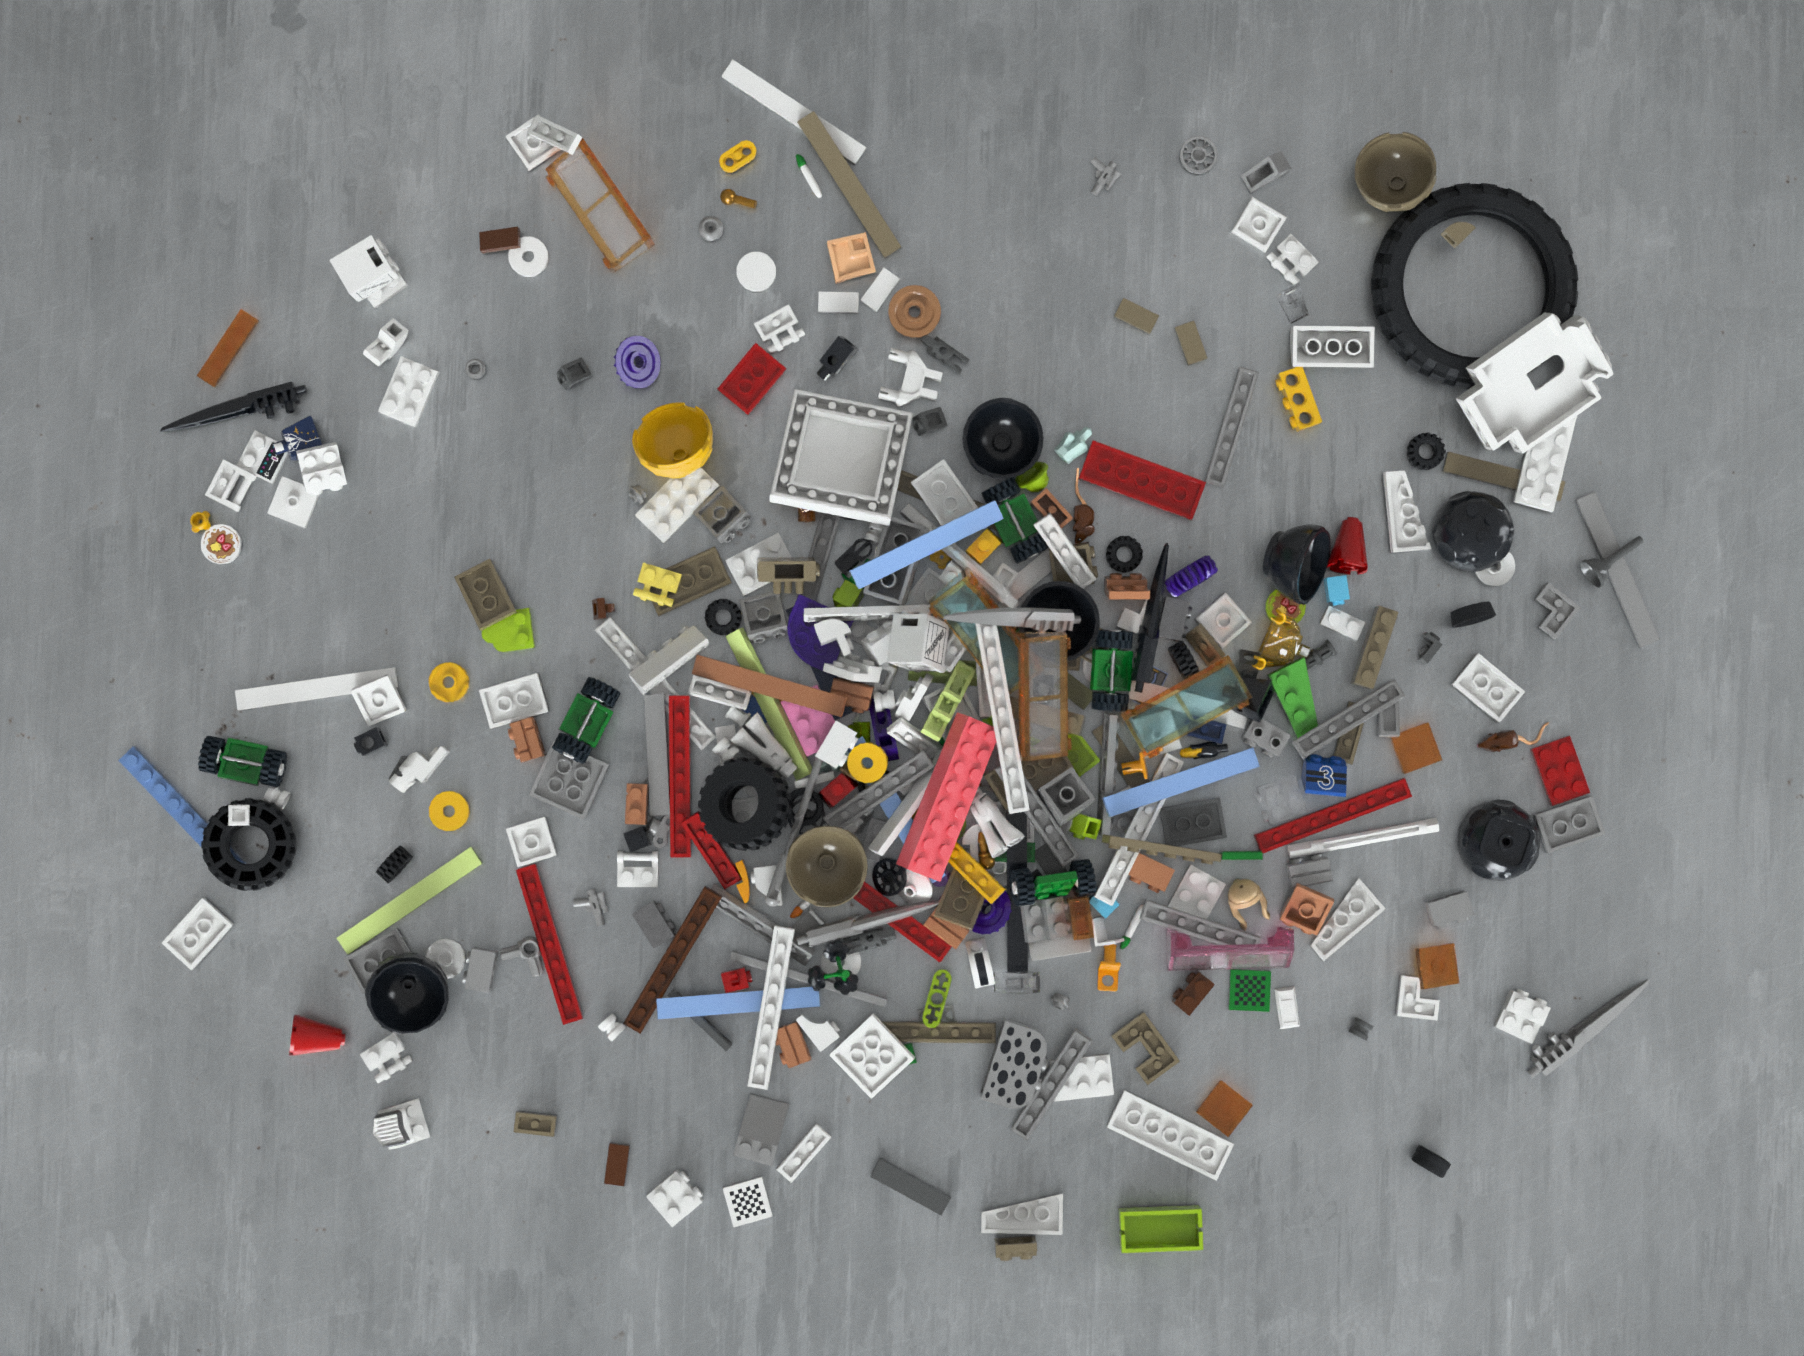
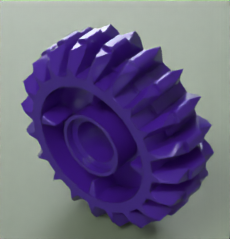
[1165,555,1218,597]

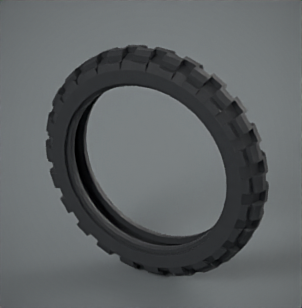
[1371,183,1579,389]

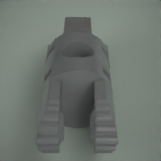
[921,335,970,374]
[843,927,896,955]

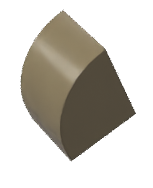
[1440,222,1476,248]

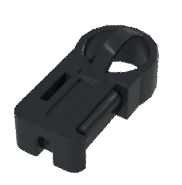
[835,538,873,575]

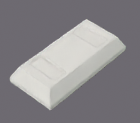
[1274,986,1300,1029]

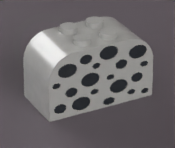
[980,1017,1048,1109]

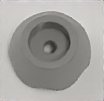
[698,216,724,241]

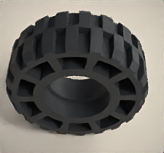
[698,757,792,851]
[201,798,297,891]

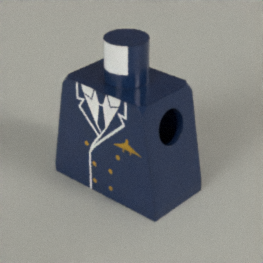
[273,416,322,460]

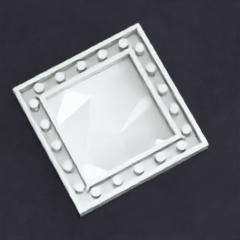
[770,389,913,526]

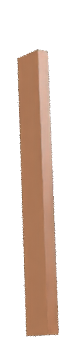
[692,655,847,717]

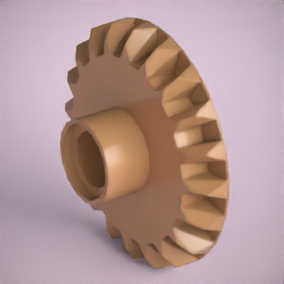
[888,285,941,338]

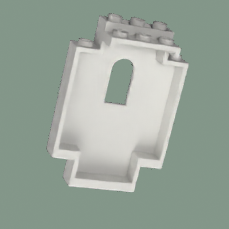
[1456,312,1614,454]

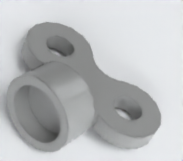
[646,815,670,848]

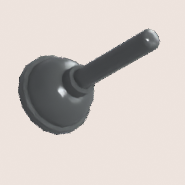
[1580,536,1643,588]

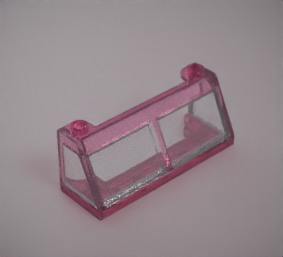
[1166,927,1294,971]

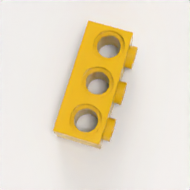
[1275,367,1322,432]

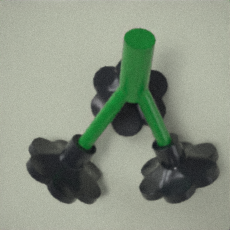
[808,940,859,995]

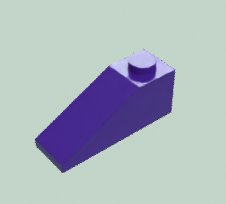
[869,698,899,761]

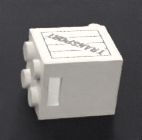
[329,235,400,302]
[887,611,950,673]

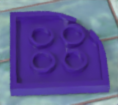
[787,594,854,674]

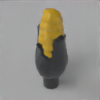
[1179,742,1228,760]

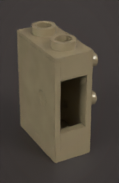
[757,557,820,594]

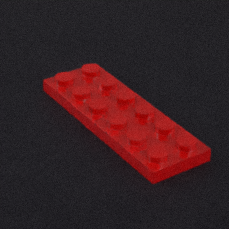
[1079,440,1206,521]

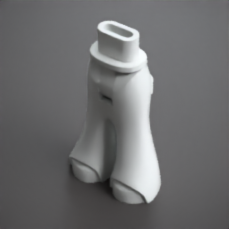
[730,712,798,779]
[970,786,1025,858]

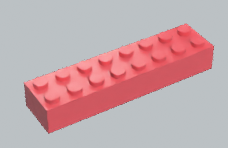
[896,712,996,882]

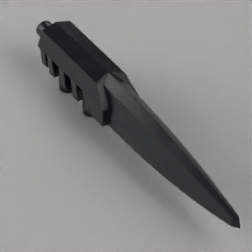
[160,382,307,432]
[1131,543,1169,693]

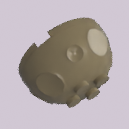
[1355,132,1437,212]
[786,825,868,907]

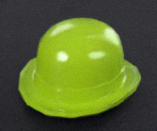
[1015,462,1049,492]

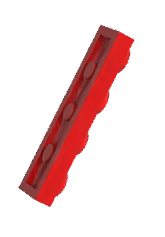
[681,811,742,889]

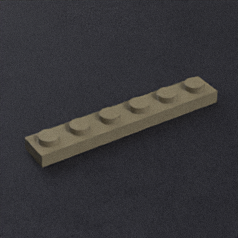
[1102,834,1222,865]

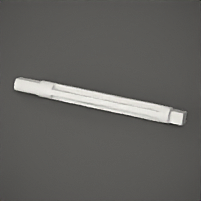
[901,503,1020,608]
[1287,818,1439,859]

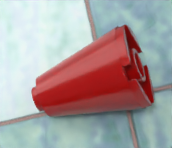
[1327,517,1368,575]
[289,1015,346,1056]

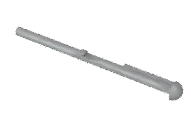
[765,757,823,907]

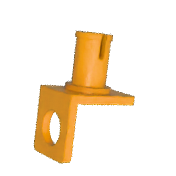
[1121,747,1164,779]
[1097,944,1121,992]

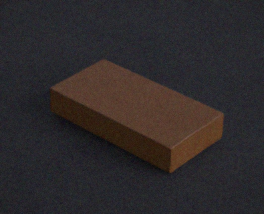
[479,226,521,253]
[604,1142,630,1186]

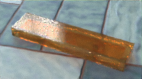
[197,309,259,387]

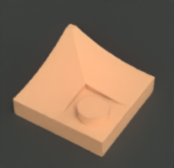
[826,232,876,284]

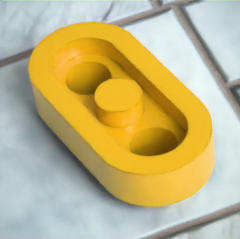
[719,140,757,173]

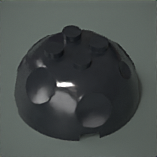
[962,398,1044,479]
[1432,491,1514,572]
[1019,581,1100,663]

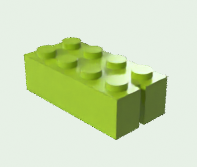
[1118,1205,1203,1253]

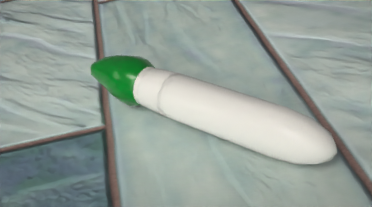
[796,154,822,198]
[1120,904,1144,950]

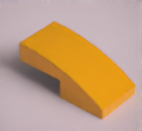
[735,859,750,904]

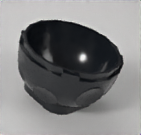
[1458,800,1540,881]
[365,953,449,1034]

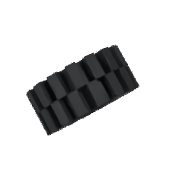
[1407,432,1446,470]
[1106,536,1143,573]
[704,599,742,636]
[1168,641,1200,680]
[376,845,413,883]

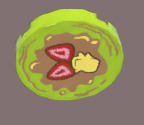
[1265,589,1306,627]

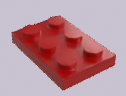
[717,343,787,415]
[1530,736,1590,806]

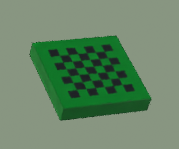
[1228,969,1271,1012]

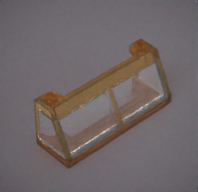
[545,138,655,272]
[1016,632,1072,761]

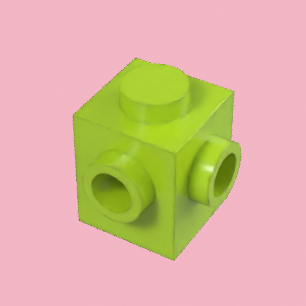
[832,580,864,607]
[1069,813,1102,840]

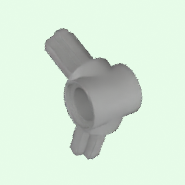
[500,936,543,977]

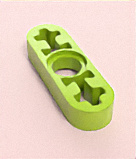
[922,969,952,1028]

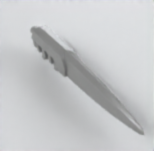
[943,608,1081,640]
[797,900,940,947]
[1528,979,1649,1078]

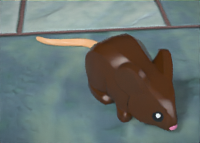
[1073,468,1095,544]
[1477,722,1549,752]

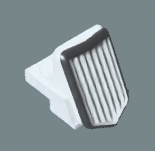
[373,1098,430,1150]

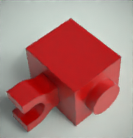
[721,966,753,993]

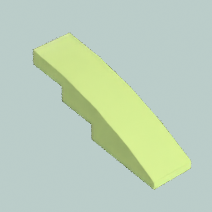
[920,661,976,742]

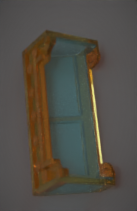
[929,567,1043,695]
[1119,655,1252,759]

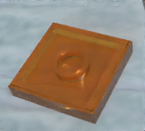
[1390,722,1442,774]
[1415,943,1459,989]
[1196,1080,1253,1137]

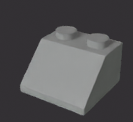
[1037,767,1096,827]

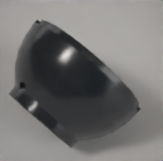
[1263,524,1331,605]

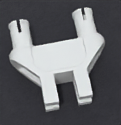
[878,347,943,407]

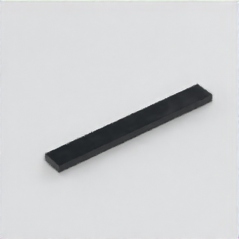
[1006,811,1028,972]

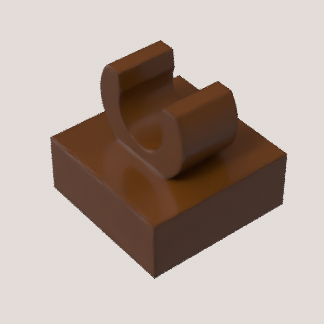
[592,598,615,620]

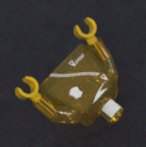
[1252,609,1310,670]

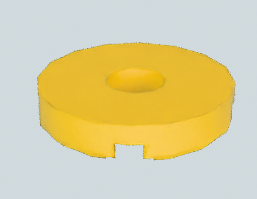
[429,662,469,702]
[847,742,888,783]
[429,791,470,831]

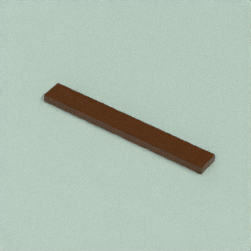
[623,886,723,1034]

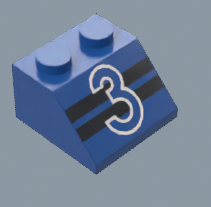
[1301,754,1347,797]

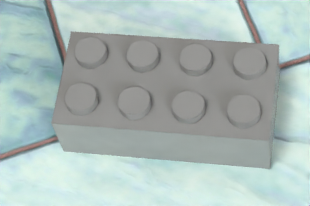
[863,517,929,605]

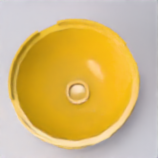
[632,402,713,479]

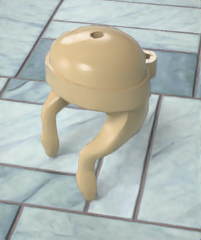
[1228,879,1270,931]

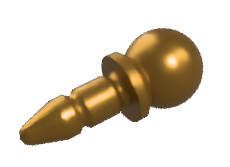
[978,832,995,870]

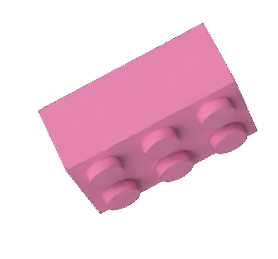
[781,685,835,757]

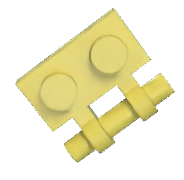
[633,563,682,607]

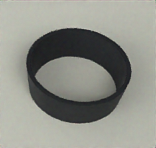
[1451,601,1496,628]

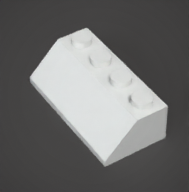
[1290,326,1375,368]
[629,625,709,695]

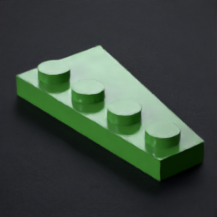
[1267,657,1318,738]

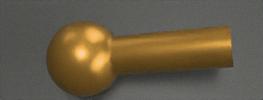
[720,189,757,209]

